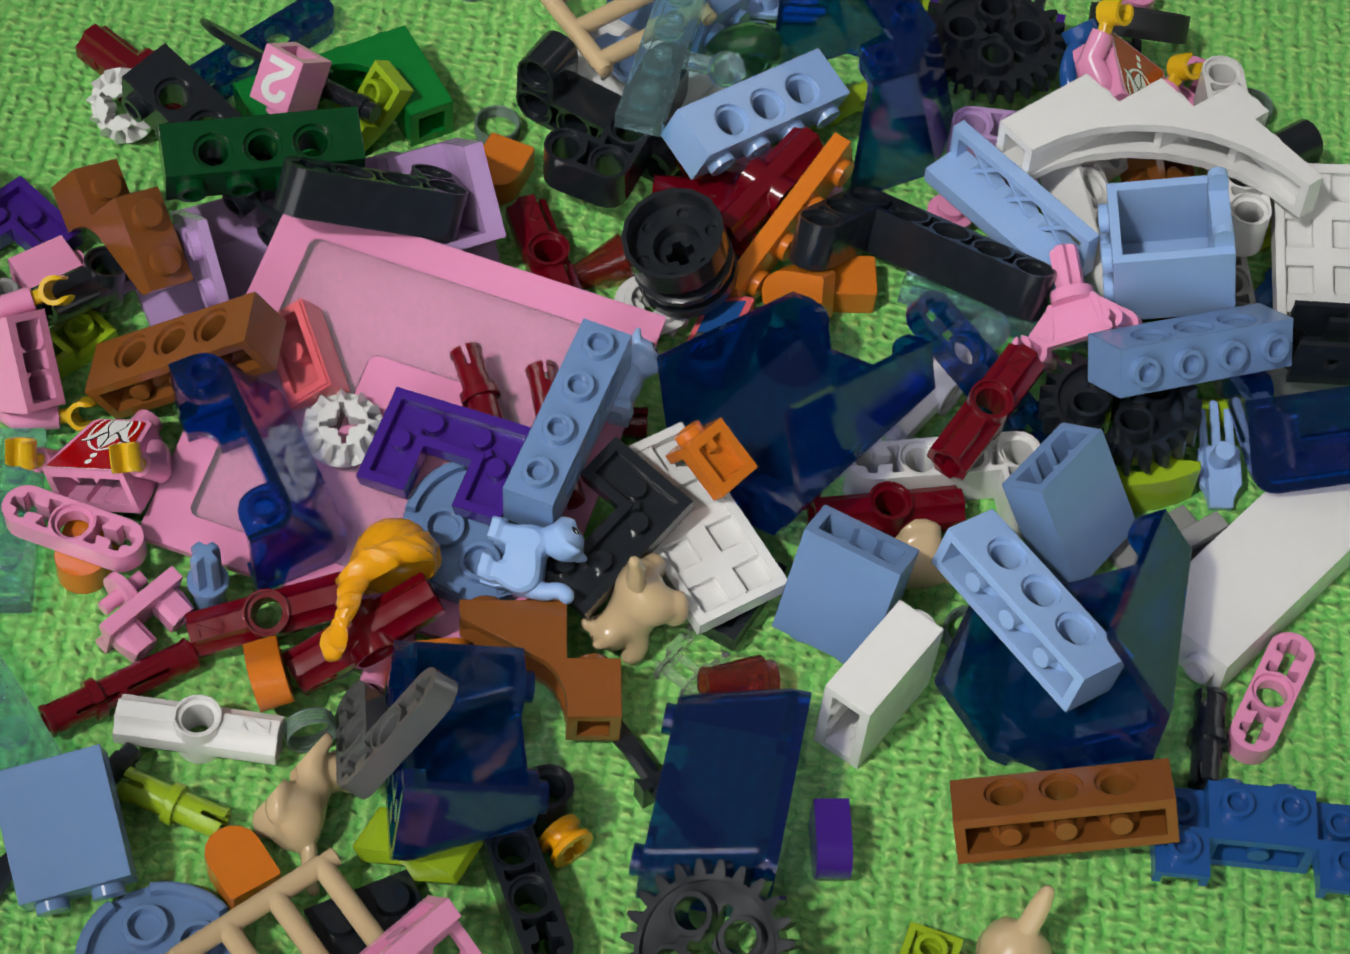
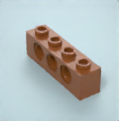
[85,292,286,419]
[950,758,1180,864]

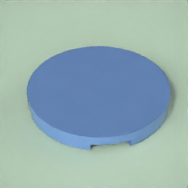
[403,462,519,604]
[75,881,230,954]

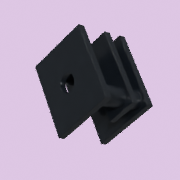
[1286,300,1350,386]

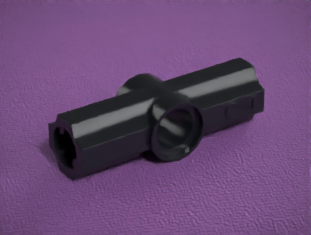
[31,246,137,327]

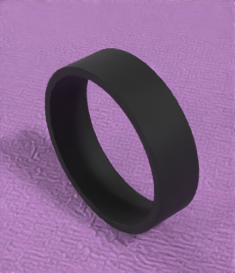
[1088,2,1191,44]

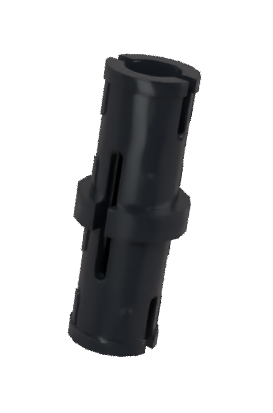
[1186,686,1230,790]

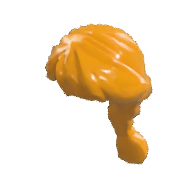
[320,517,442,662]

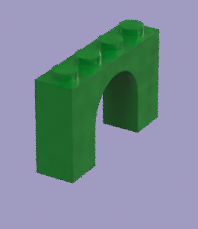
[233,25,453,157]

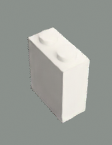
[814,600,944,769]

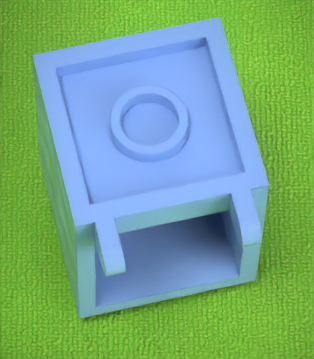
[1097,167,1236,320]

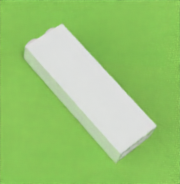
[1136,428,1350,689]

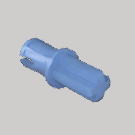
[186,541,230,611]

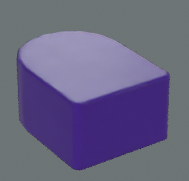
[808,798,853,880]

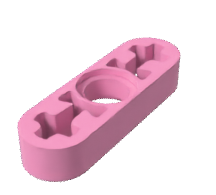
[1,485,147,572]
[1227,632,1315,765]

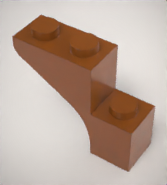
[51,158,194,295]
[459,595,622,741]

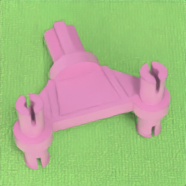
[1012,244,1143,372]

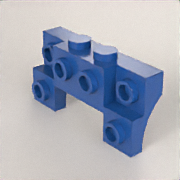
[1149,778,1350,899]

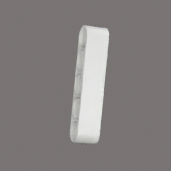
[1194,55,1272,257]

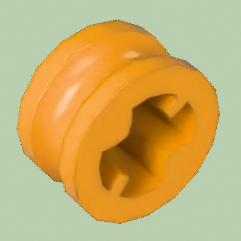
[538,814,593,868]

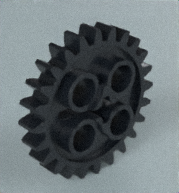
[917,0,1067,104]
[1037,352,1203,476]
[620,858,803,954]

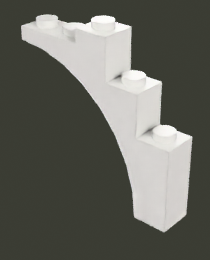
[996,73,1323,218]

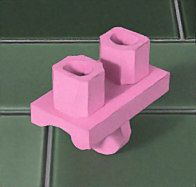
[96,566,194,663]

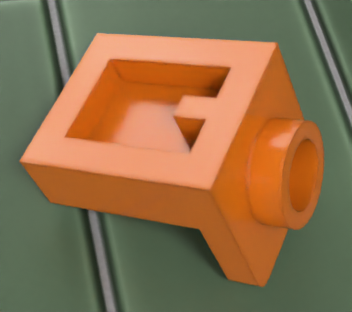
[665,417,758,501]

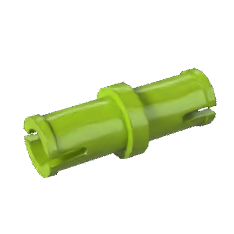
[117,766,232,837]

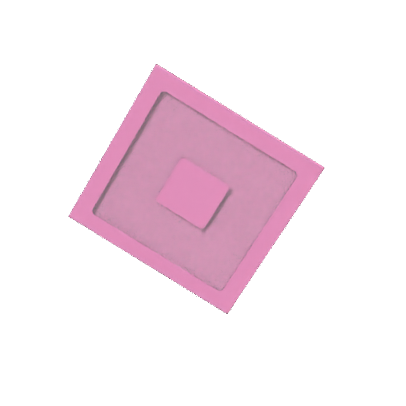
[140,214,667,658]

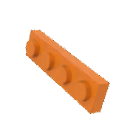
[728,132,854,299]

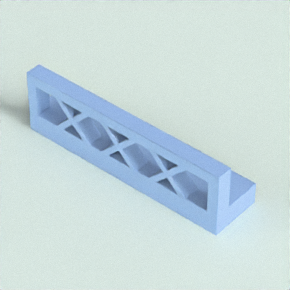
[924,120,1099,291]

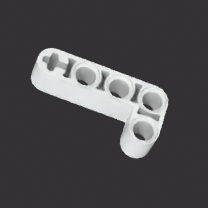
[1040,158,1128,298]
[843,431,1040,538]

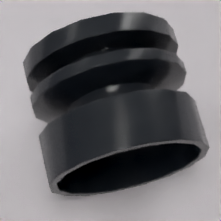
[621,188,739,319]

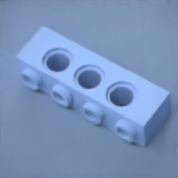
[660,48,850,180]
[931,509,1129,713]

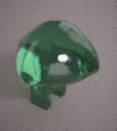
[705,20,783,89]

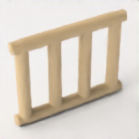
[540,0,717,77]
[164,848,385,954]

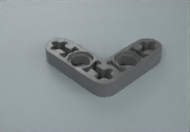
[335,667,458,800]

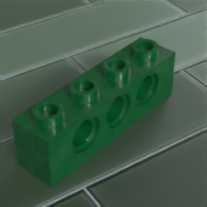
[158,106,366,202]

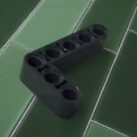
[789,187,1056,321]

